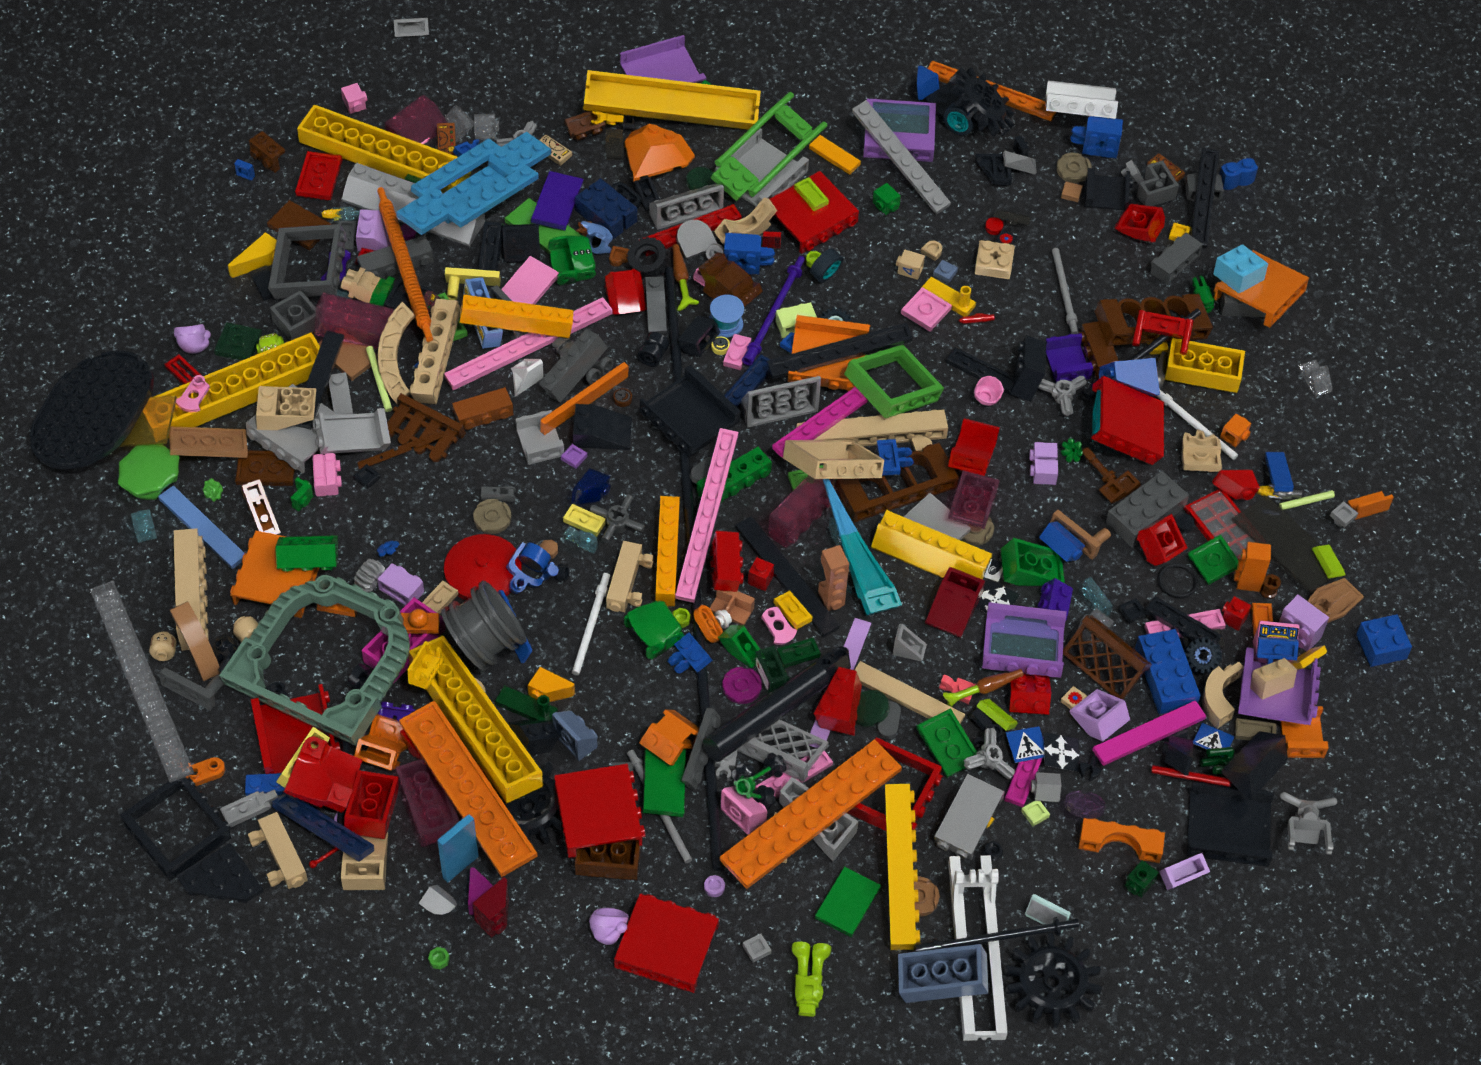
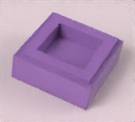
[561,444,587,469]

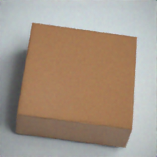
[1061,182,1083,202]

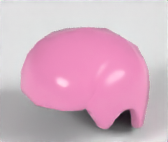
[974,376,1004,406]

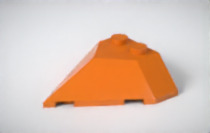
[624,123,695,181]

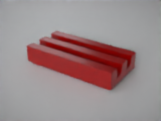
[164,354,201,384]

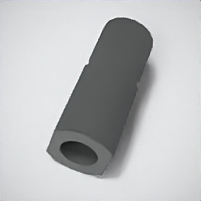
[481,486,516,502]

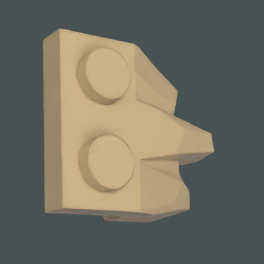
[1182,429,1222,472]

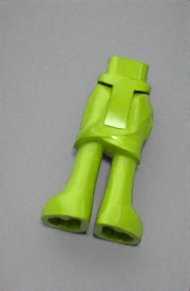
[791,941,831,1017]

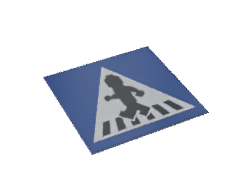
[1193,723,1235,749]
[1006,726,1044,763]

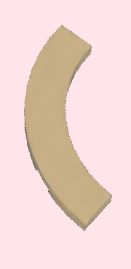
[378,302,416,405]

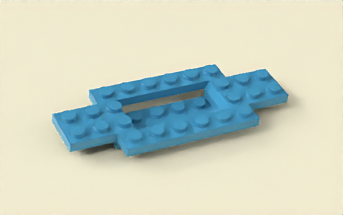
[397,132,551,235]

